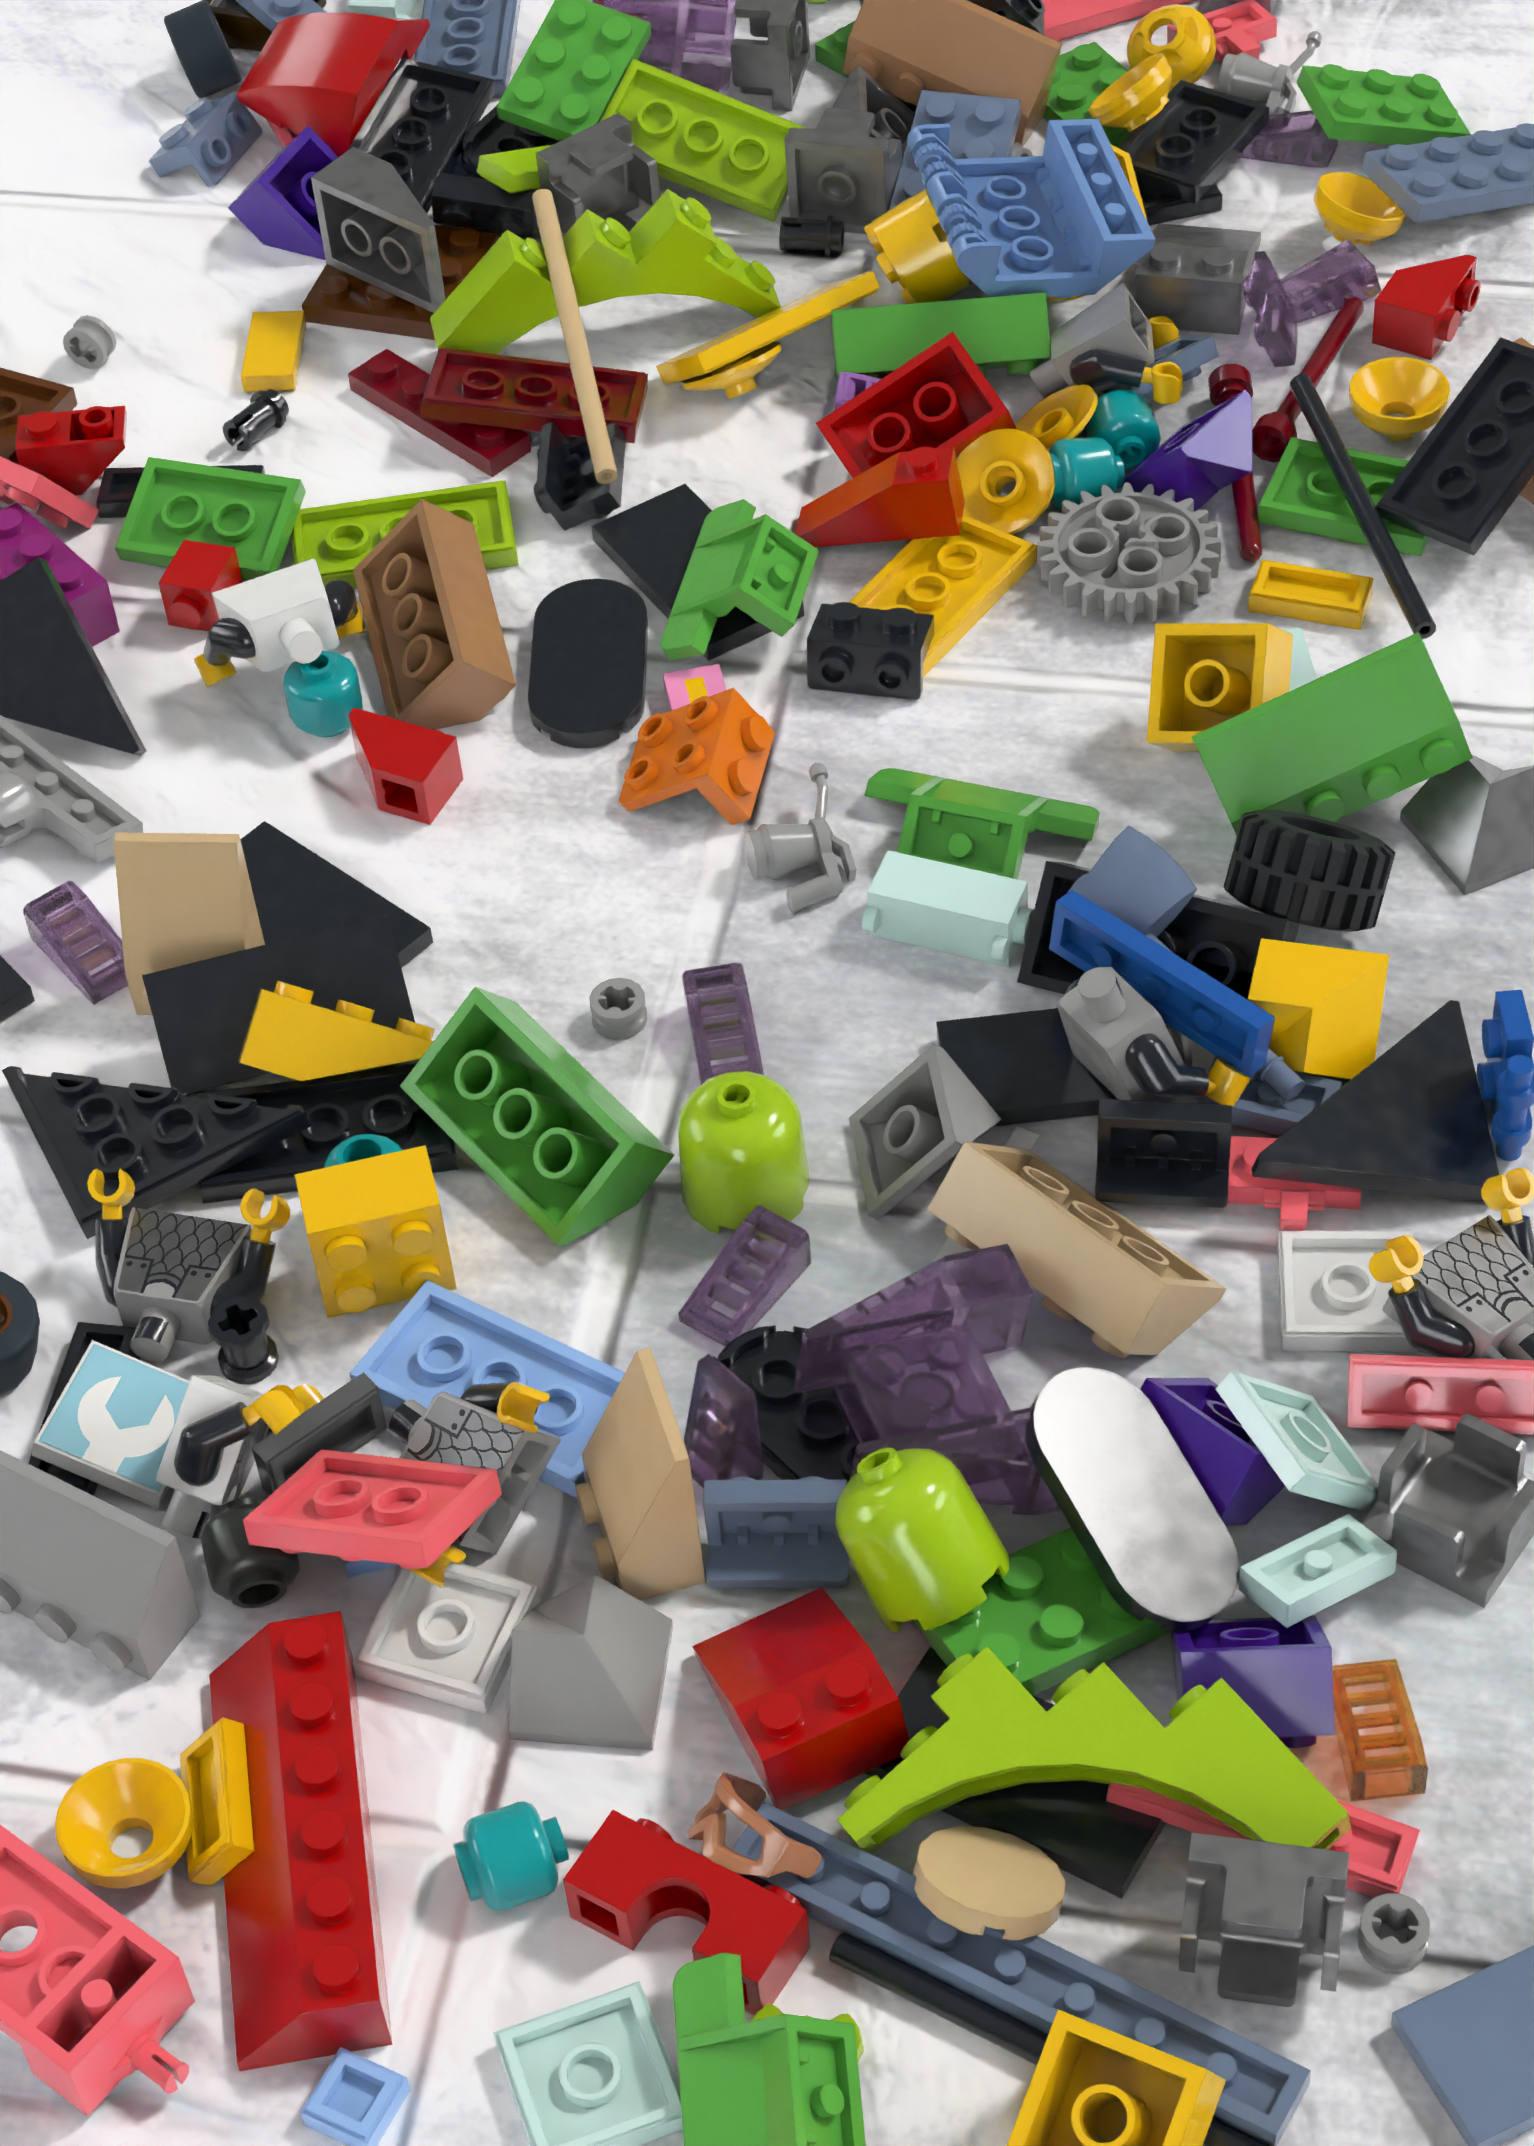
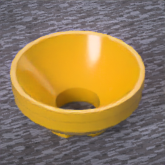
[1127,4,1216,93]
[1088,53,1172,132]
[1313,172,1407,246]
[1349,357,1450,441]
[55,1758,193,1888]

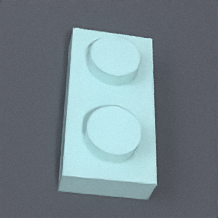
[1238,1514,1397,1628]

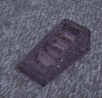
[1237,110,1338,167]
[1259,239,1381,327]
[23,881,128,1005]
[682,963,764,1085]
[678,1206,811,1347]
[683,1354,763,1489]

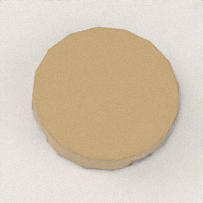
[912,1826,1066,1940]

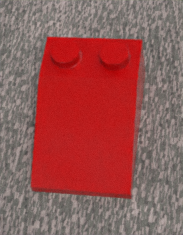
[816,331,1017,478]
[692,1587,909,1811]

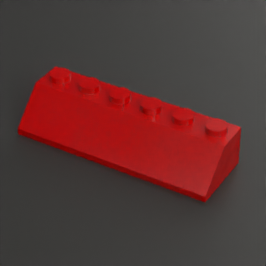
[209,1611,393,2071]

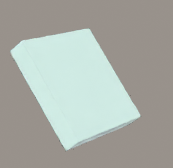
[1215,1372,1379,1513]
[493,1981,683,2146]

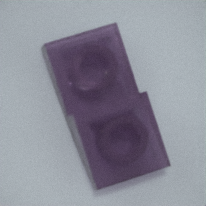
[1244,251,1298,367]

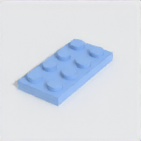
[349,1280,625,1498]

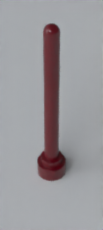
[1252,297,1364,463]
[1208,364,1262,562]

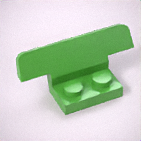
[660,499,819,660]
[864,768,1100,879]
[673,1953,866,2146]

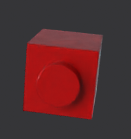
[158,540,243,631]

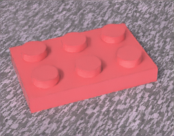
[243,1449,502,1569]

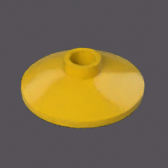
[681,341,782,399]
[1015,385,1098,451]
[956,429,1055,535]

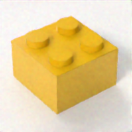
[1147,623,1293,752]
[295,1145,457,1318]
[1007,2009,1226,2146]

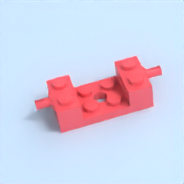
[0,1825,195,2117]

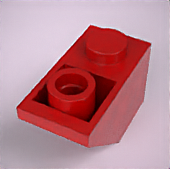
[1372,255,1481,360]
[15,405,127,496]
[348,708,463,825]

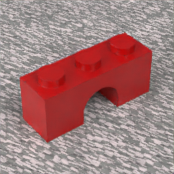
[563,1810,810,2016]

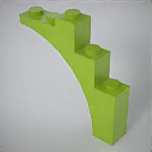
[430,189,781,355]
[837,1647,1351,1854]

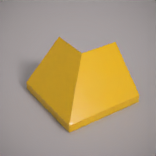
[1248,938,1390,1079]

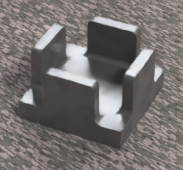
[730,0,810,111]
[784,108,902,235]
[536,113,660,237]
[1362,1413,1534,1608]
[1179,1832,1350,2007]

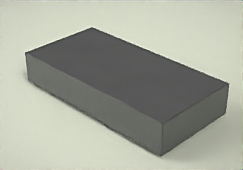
[252,1372,387,1495]

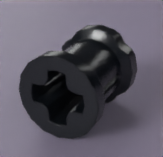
[208,1296,279,1384]

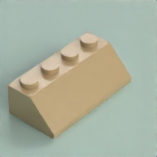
[927,1142,1227,1359]

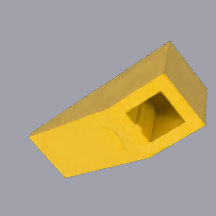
[238,981,435,1081]

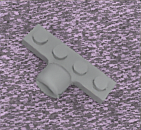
[0,715,143,864]

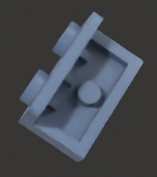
[148,91,262,187]
[703,1476,850,1588]

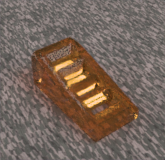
[1332,1659,1428,1802]

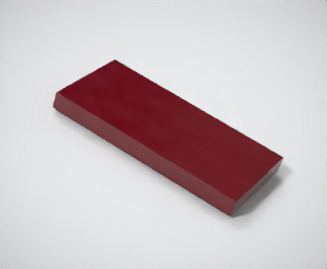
[421,348,648,444]

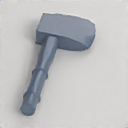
[1069,826,1305,1101]

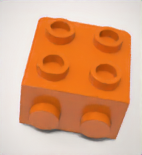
[619,688,775,825]

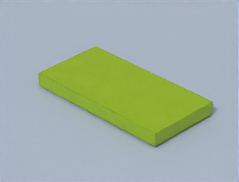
[600,59,809,222]
[292,480,519,589]

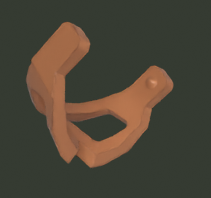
[687,1773,822,1878]

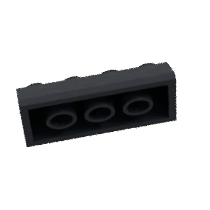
[1017,861,1299,1000]

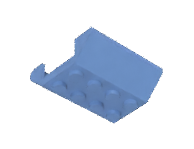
[907,119,1155,298]

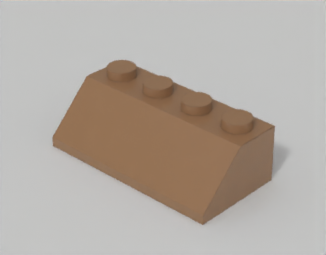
[842,0,1062,147]
[353,499,516,730]

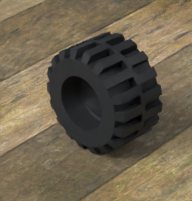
[1224,810,1395,932]

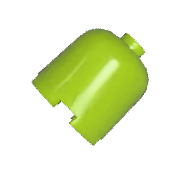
[678,1071,809,1237]
[835,1448,1009,1632]

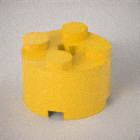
[864,189,972,304]

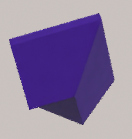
[1121,390,1252,512]

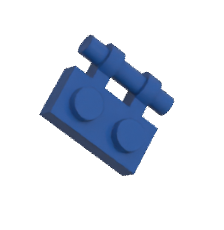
[1476,990,1534,1161]

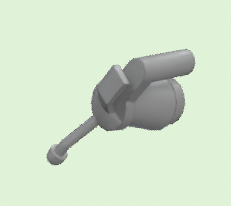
[1217,31,1322,126]
[744,763,857,913]

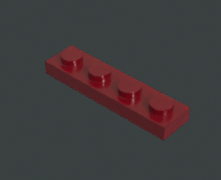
[348,348,531,477]

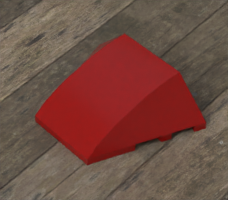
[236,13,430,157]

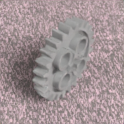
[1037,483,1221,624]

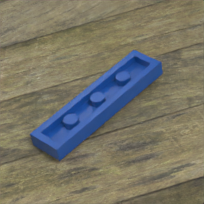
[1049,890,1275,1077]

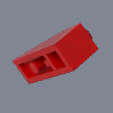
[795,447,965,547]

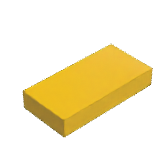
[241,310,306,392]
[1248,560,1374,630]
[180,1717,254,1887]

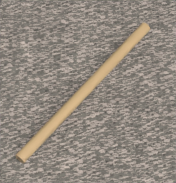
[532,189,618,484]

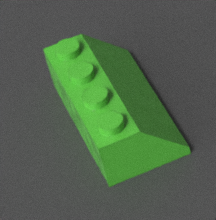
[830,292,1051,382]
[1192,632,1473,836]
[400,987,674,1246]

